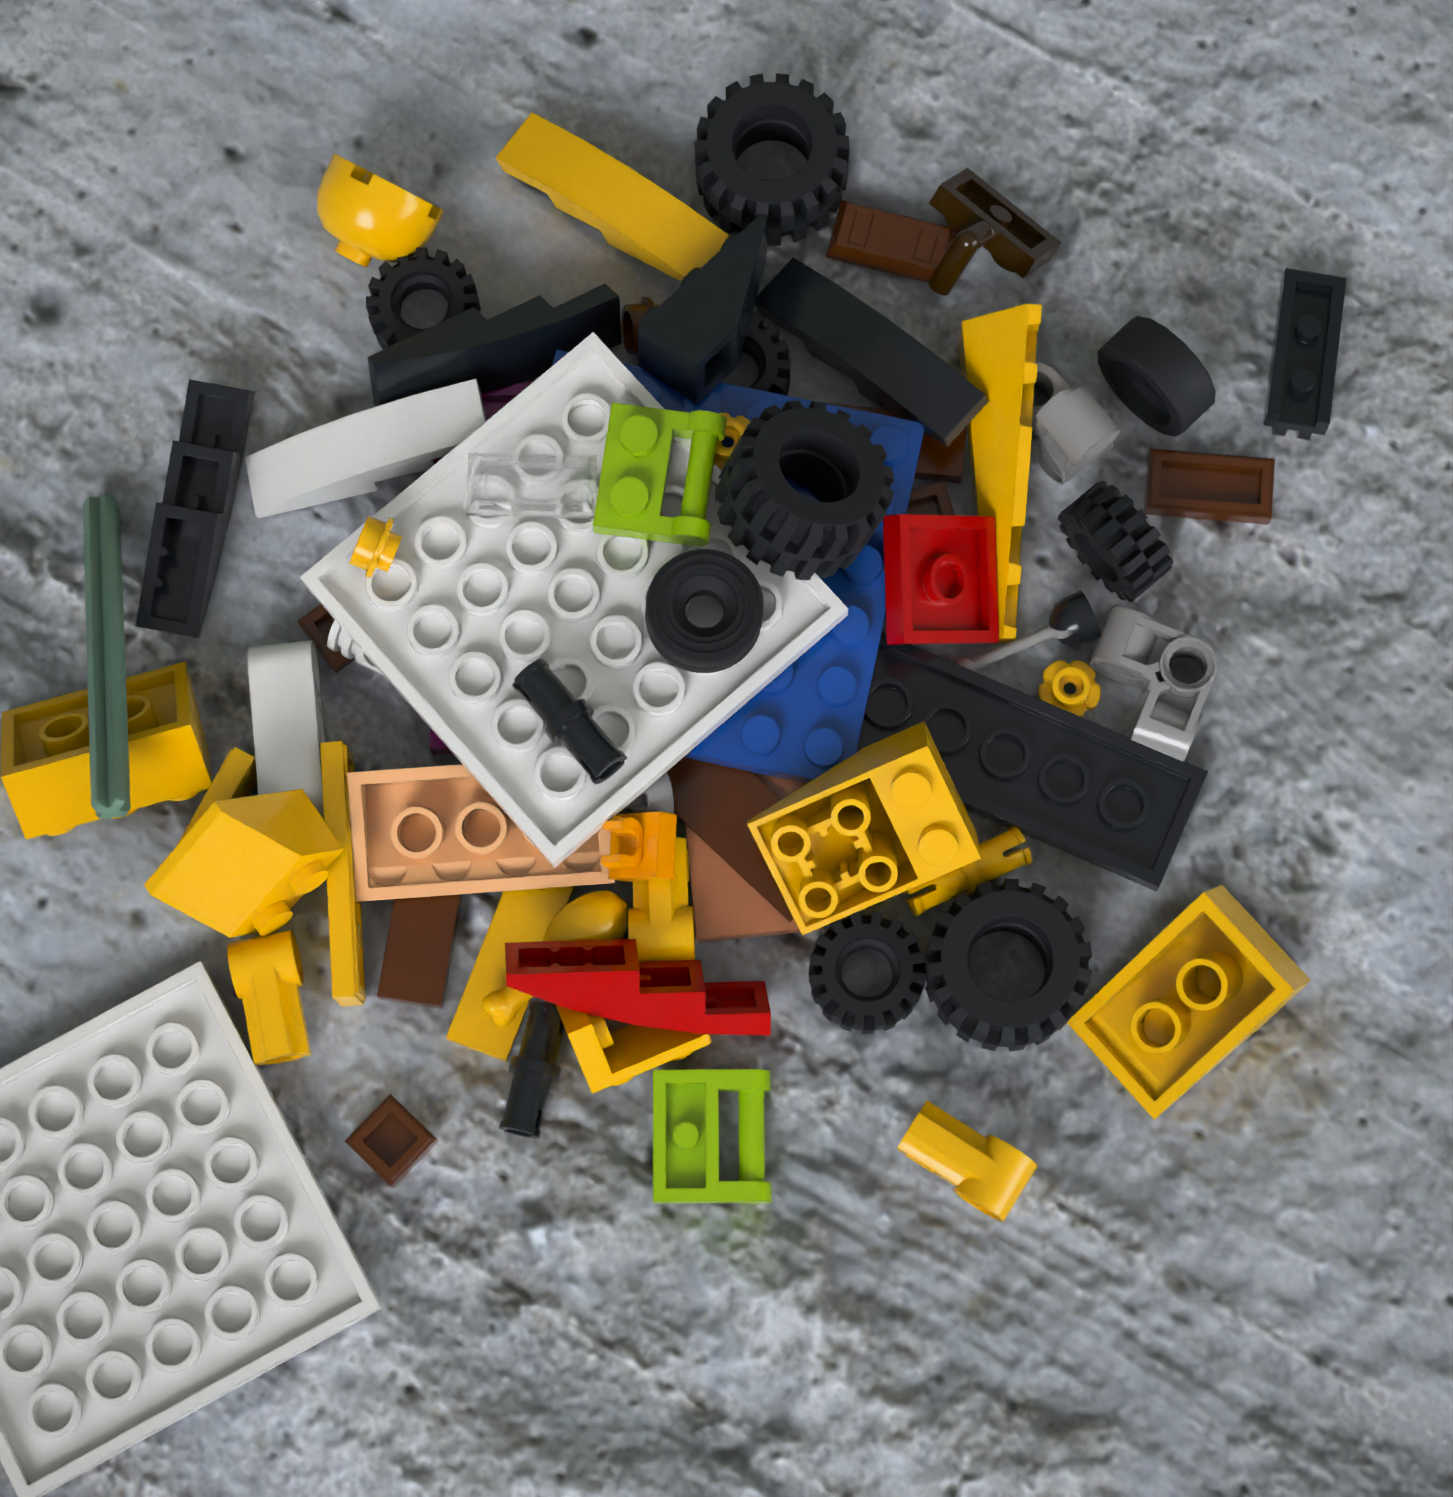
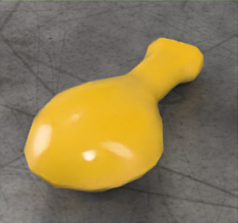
[482,890,628,1026]

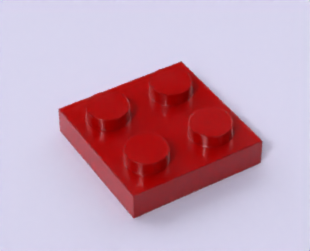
[883,514,999,645]

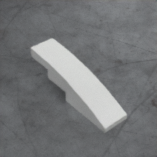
[244,379,487,519]

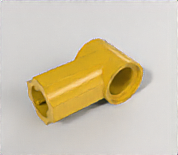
[628,837,695,962]
[227,930,312,1066]
[896,1100,1038,1222]

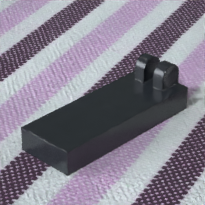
[1263,268,1347,440]

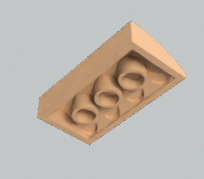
[347,764,615,902]

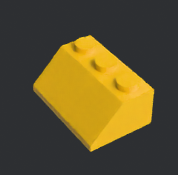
[1,662,213,840]

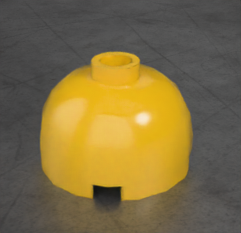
[317,153,444,268]

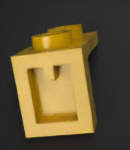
[555,1004,712,1094]

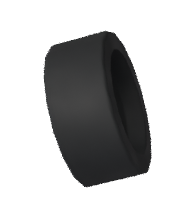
[1098,316,1216,437]

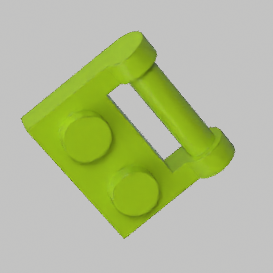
[593,403,727,546]
[653,1069,772,1204]

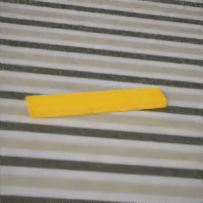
[446,886,575,1062]

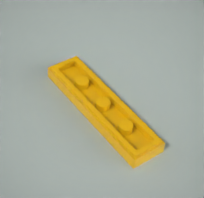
[320,741,366,1007]

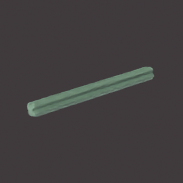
[83,494,131,820]

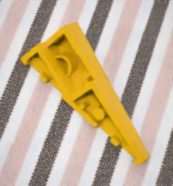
[958,304,1042,644]

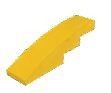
[495,112,730,282]

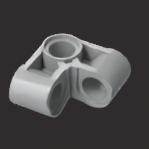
[1031,362,1120,485]
[1088,606,1218,762]

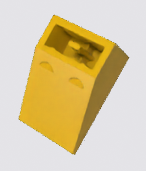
[747,722,981,935]

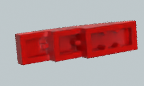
[505,939,771,1036]

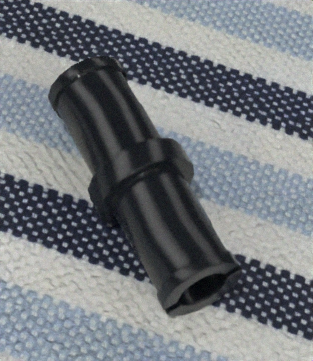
[512,659,627,785]
[499,1001,565,1139]

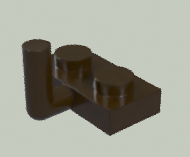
[928,168,1062,296]

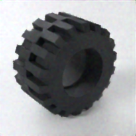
[695,73,850,246]
[715,400,894,580]
[925,878,1092,1052]

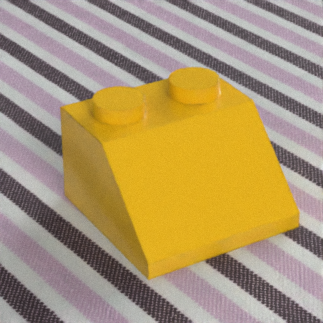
[144,789,344,938]

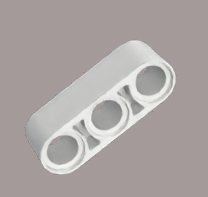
[248,640,325,819]

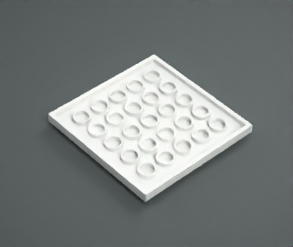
[300,332,848,868]
[0,961,383,1497]

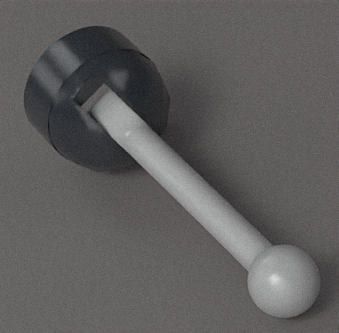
[953,590,1101,672]

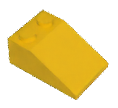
[1067,885,1311,1120]

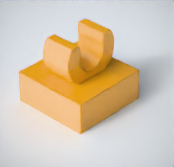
[601,811,677,882]

